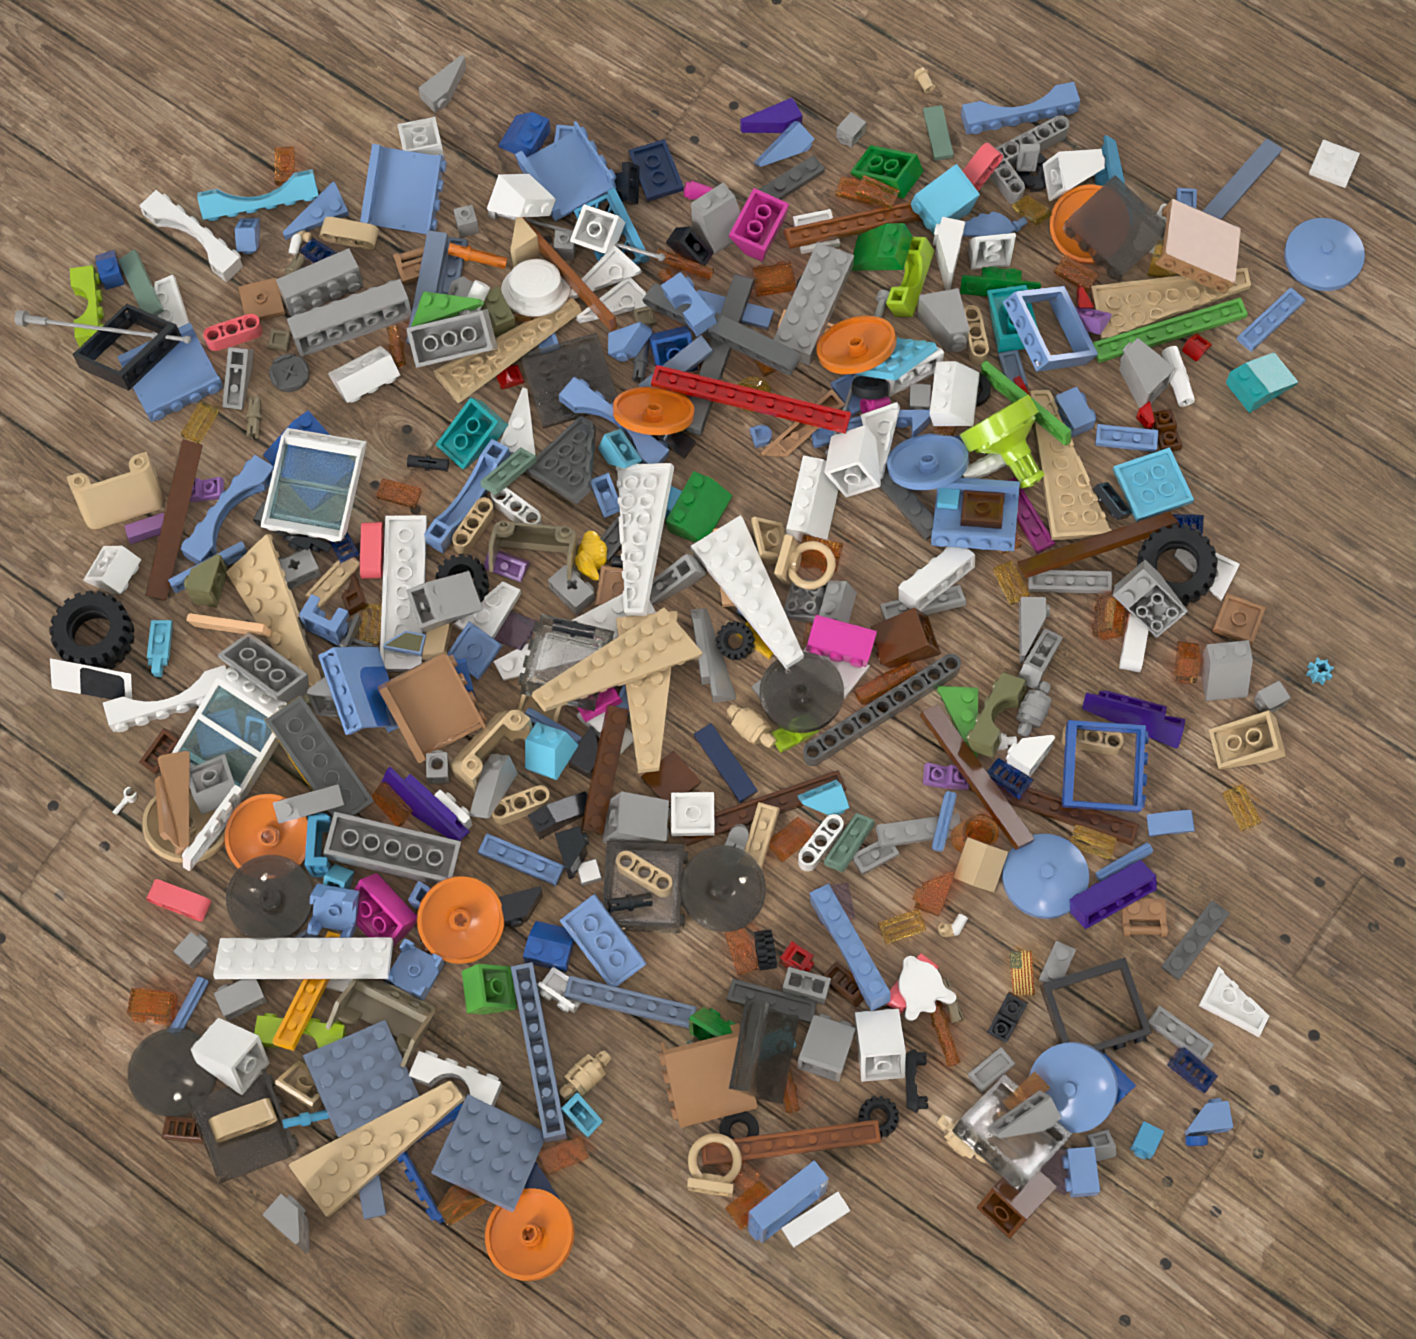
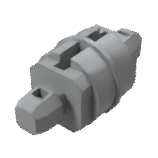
[1016,681,1052,737]

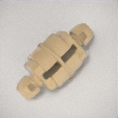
[727,704,776,748]
[559,1050,611,1100]
[937,1114,990,1163]

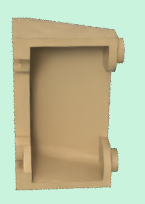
[67,452,165,529]
[450,710,532,794]

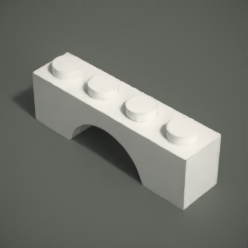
[408,1050,502,1107]

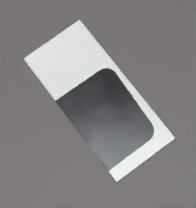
[50,659,132,700]

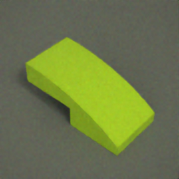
[771,713,819,753]

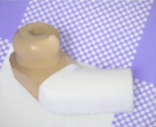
[288,230,312,255]
[938,914,968,938]

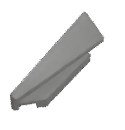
[690,608,736,703]

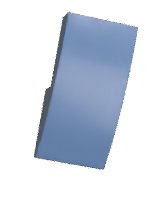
[1146,810,1195,837]

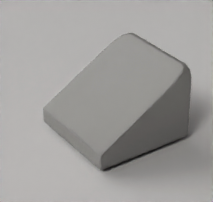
[1087,1129,1116,1161]

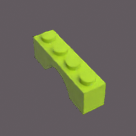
[886,237,935,317]
[69,265,104,347]
[254,1013,347,1048]

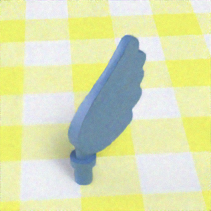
[963,212,1027,237]

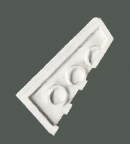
[182,785,242,871]

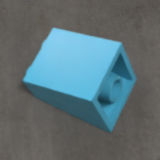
[910,164,980,234]

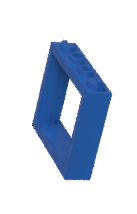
[1062,720,1149,813]
[397,1103,483,1224]

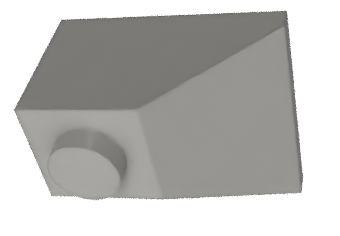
[189,754,235,814]

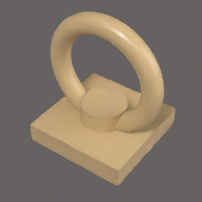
[774,534,836,590]
[687,1133,742,1198]

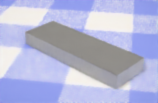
[1148,1006,1214,1063]

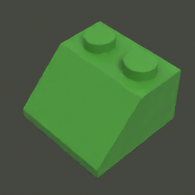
[462,964,517,1015]

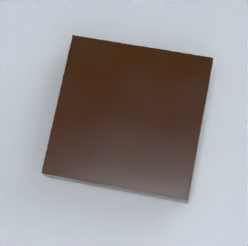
[960,490,1005,529]
[641,750,701,808]

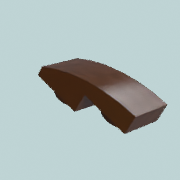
[1153,409,1182,451]

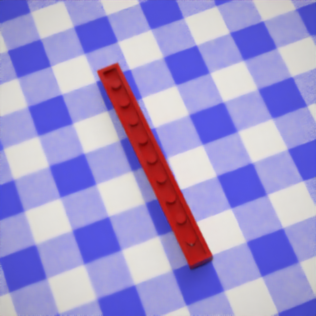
[651,365,851,434]

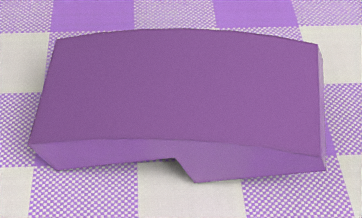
[190,477,224,502]
[923,763,969,790]

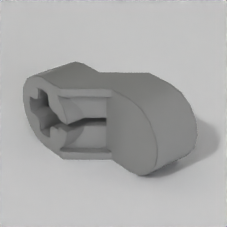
[721,824,749,866]

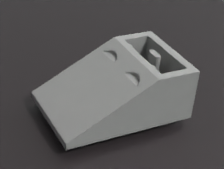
[1113,560,1188,638]
[406,571,483,632]
[784,580,857,625]

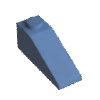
[754,121,814,167]

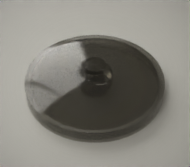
[760,652,844,733]
[680,845,766,932]
[226,855,314,940]
[128,1028,217,1117]

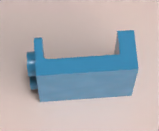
[305,813,332,877]

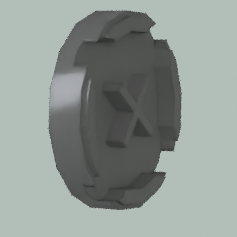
[269,354,310,392]

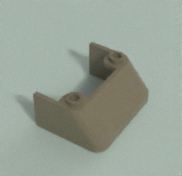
[488,521,578,580]
[325,979,435,1068]

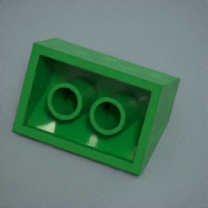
[666,471,733,543]

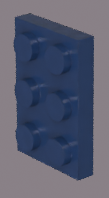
[628,139,684,202]

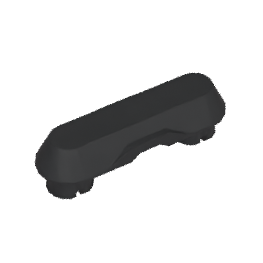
[905,1049,928,1113]

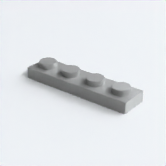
[1028,570,1112,594]
[880,585,966,620]
[876,813,964,848]

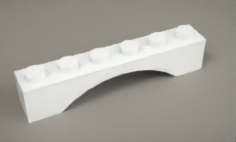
[139,190,243,283]
[103,665,233,732]

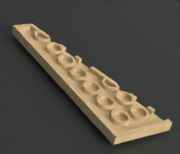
[1090,268,1251,340]
[433,297,582,403]
[1029,390,1112,540]
[226,534,321,703]
[532,607,703,712]
[616,611,678,773]
[288,1081,465,1217]

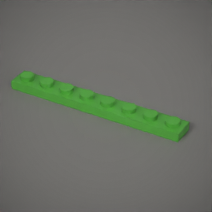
[1093,298,1248,363]

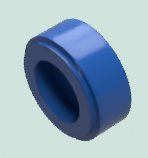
[1185,1136,1208,1146]

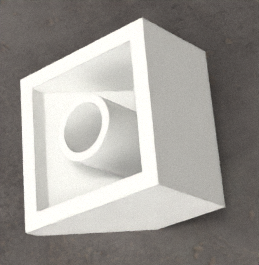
[570,205,626,254]
[83,546,141,594]
[1005,735,1055,782]

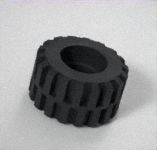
[435,554,489,602]

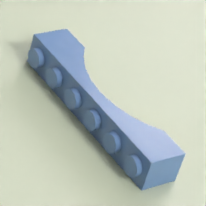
[961,82,1080,135]
[559,377,669,464]
[424,439,510,554]
[181,455,274,564]
[809,884,891,1011]

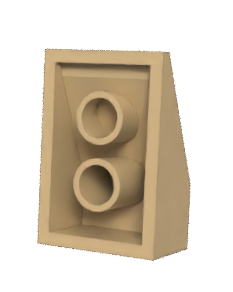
[1209,710,1286,769]

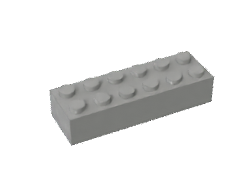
[773,242,854,365]
[287,279,412,357]
[324,812,461,885]

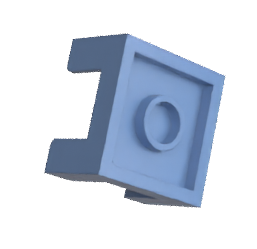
[299,594,349,646]
[307,884,359,938]
[385,938,445,1001]

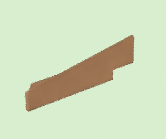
[759,389,845,457]
[155,751,190,855]

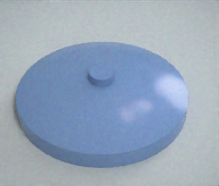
[1284,218,1365,291]
[887,434,969,490]
[1002,834,1089,919]
[1028,1042,1118,1133]

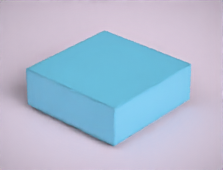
[937,488,960,510]

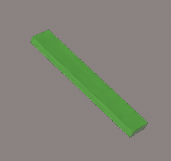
[981,361,1071,446]

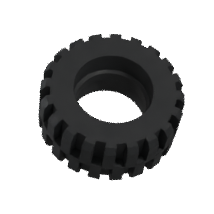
[1137,524,1218,606]
[49,590,135,670]

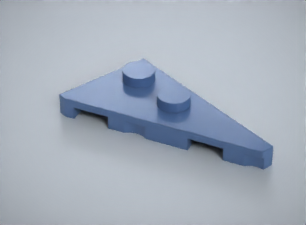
[283,182,349,240]

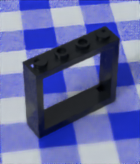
[72,304,182,391]
[1039,958,1152,1054]

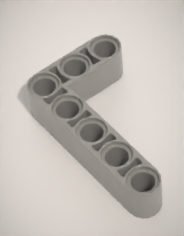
[990,116,1069,204]

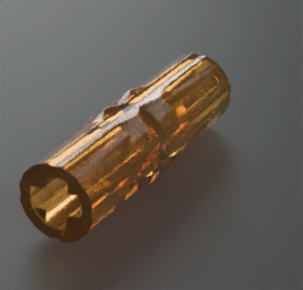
[854,661,917,705]

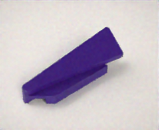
[1082,690,1186,748]
[378,767,470,841]

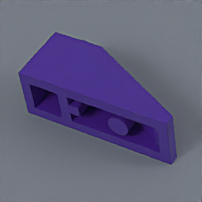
[740,98,803,133]

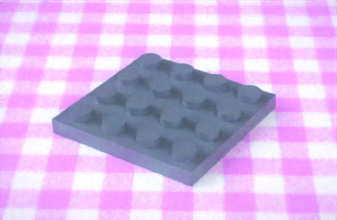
[303,1020,419,1138]
[431,1094,544,1212]

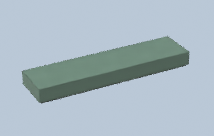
[118,250,164,316]

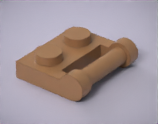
[392,244,425,285]
[1121,898,1168,937]

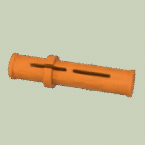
[447,242,508,270]

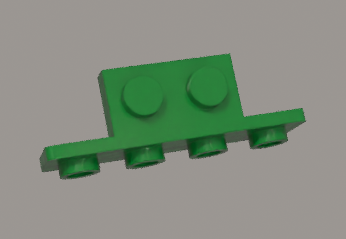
[960,266,1041,297]

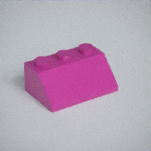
[729,188,789,262]
[805,615,877,668]
[354,873,417,946]

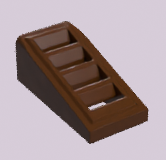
[139,728,180,775]
[822,961,864,1008]
[161,1116,210,1145]

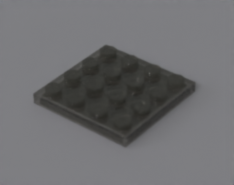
[521,332,617,429]

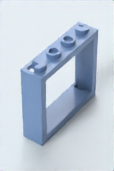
[1003,286,1098,372]
[748,1160,829,1243]

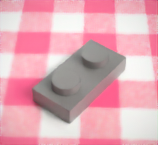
[852,841,899,876]
[1038,941,1076,983]

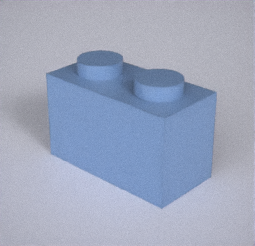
[1054,387,1096,437]
[1062,1147,1100,1197]

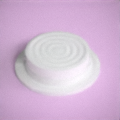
[501,259,571,316]

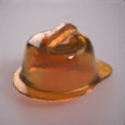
[951,814,999,853]

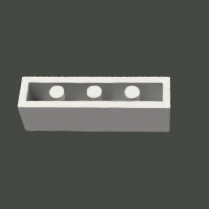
[898,547,975,611]

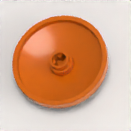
[1050,184,1129,264]
[816,316,897,374]
[613,387,694,435]
[224,794,308,880]
[417,876,504,964]
[485,1188,575,1281]

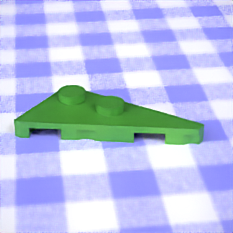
[411,291,484,327]
[937,686,978,758]

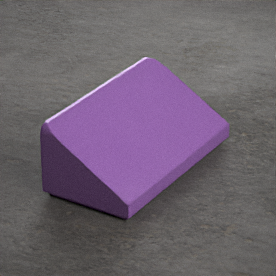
[1076,306,1112,334]
[125,513,164,544]
[484,550,530,582]

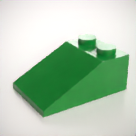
[850,145,924,199]
[851,223,913,271]
[689,1007,736,1041]

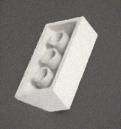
[786,455,839,545]

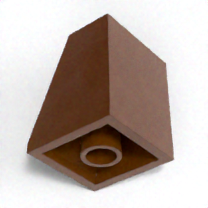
[870,607,941,669]
[976,1156,1057,1239]

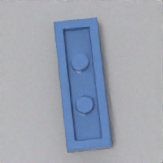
[1095,424,1158,452]

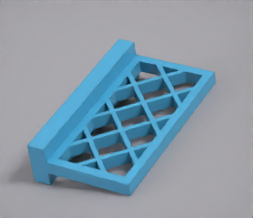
[573,187,650,265]

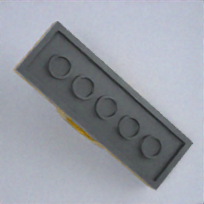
[264,696,374,818]

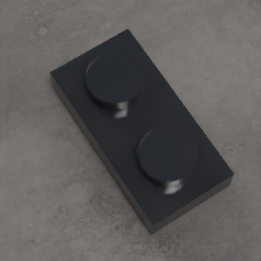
[1093,482,1132,520]

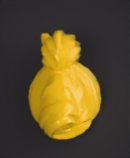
[575,531,607,581]

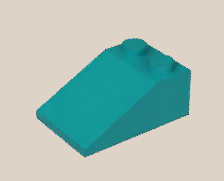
[987,285,1039,353]
[1226,352,1298,413]
[436,397,509,470]

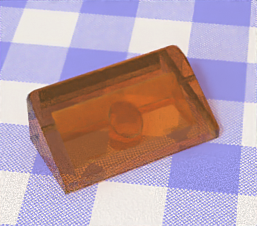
[768,817,813,862]
[725,1181,771,1230]

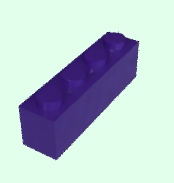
[1069,860,1157,929]

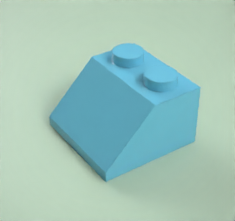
[525,722,579,780]

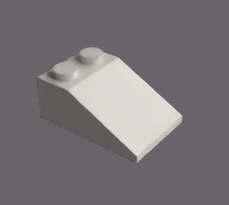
[397,117,444,156]
[933,217,965,290]
[968,233,1016,270]

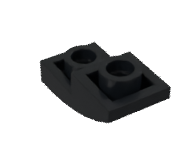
[283,535,332,553]
[987,992,1028,1043]

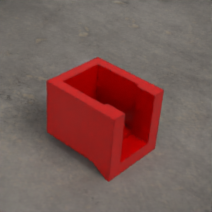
[780,941,815,972]

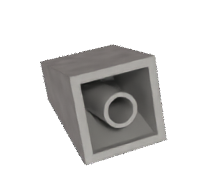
[691,182,740,254]
[917,288,970,352]
[1119,338,1175,408]
[1198,640,1253,701]
[602,791,671,846]
[797,1014,856,1082]

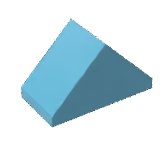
[561,1093,603,1137]

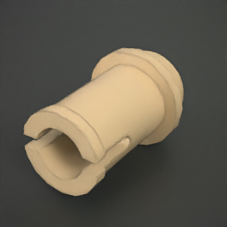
[914,67,936,93]

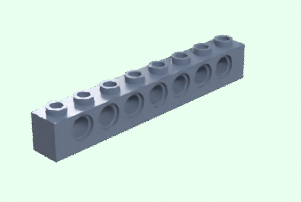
[511,962,567,1143]

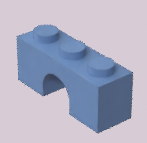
[661,272,717,336]

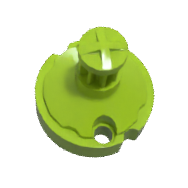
[959,394,1045,489]

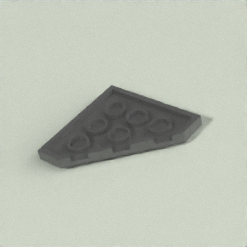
[526,415,596,504]

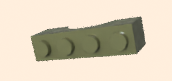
[967,672,1027,758]

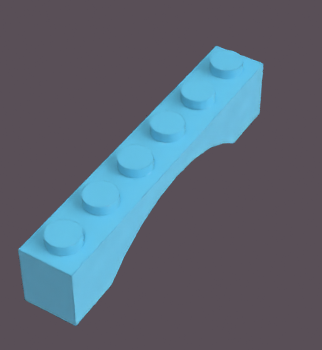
[197,169,319,221]

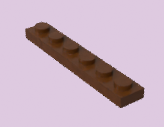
[581,705,629,834]

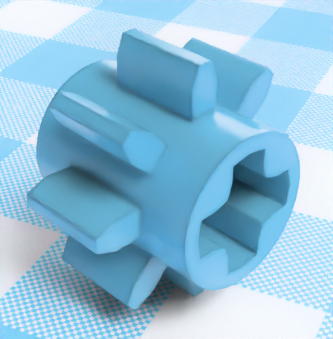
[1306,658,1334,685]

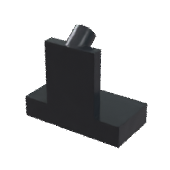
[604,162,640,205]
[652,431,696,459]

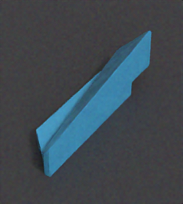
[1095,135,1134,227]

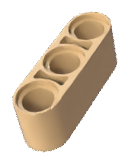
[319,217,379,250]
[964,305,989,365]
[452,497,495,554]
[422,622,453,661]
[1060,725,1124,755]
[492,785,551,825]
[616,851,673,897]
[208,1098,278,1142]

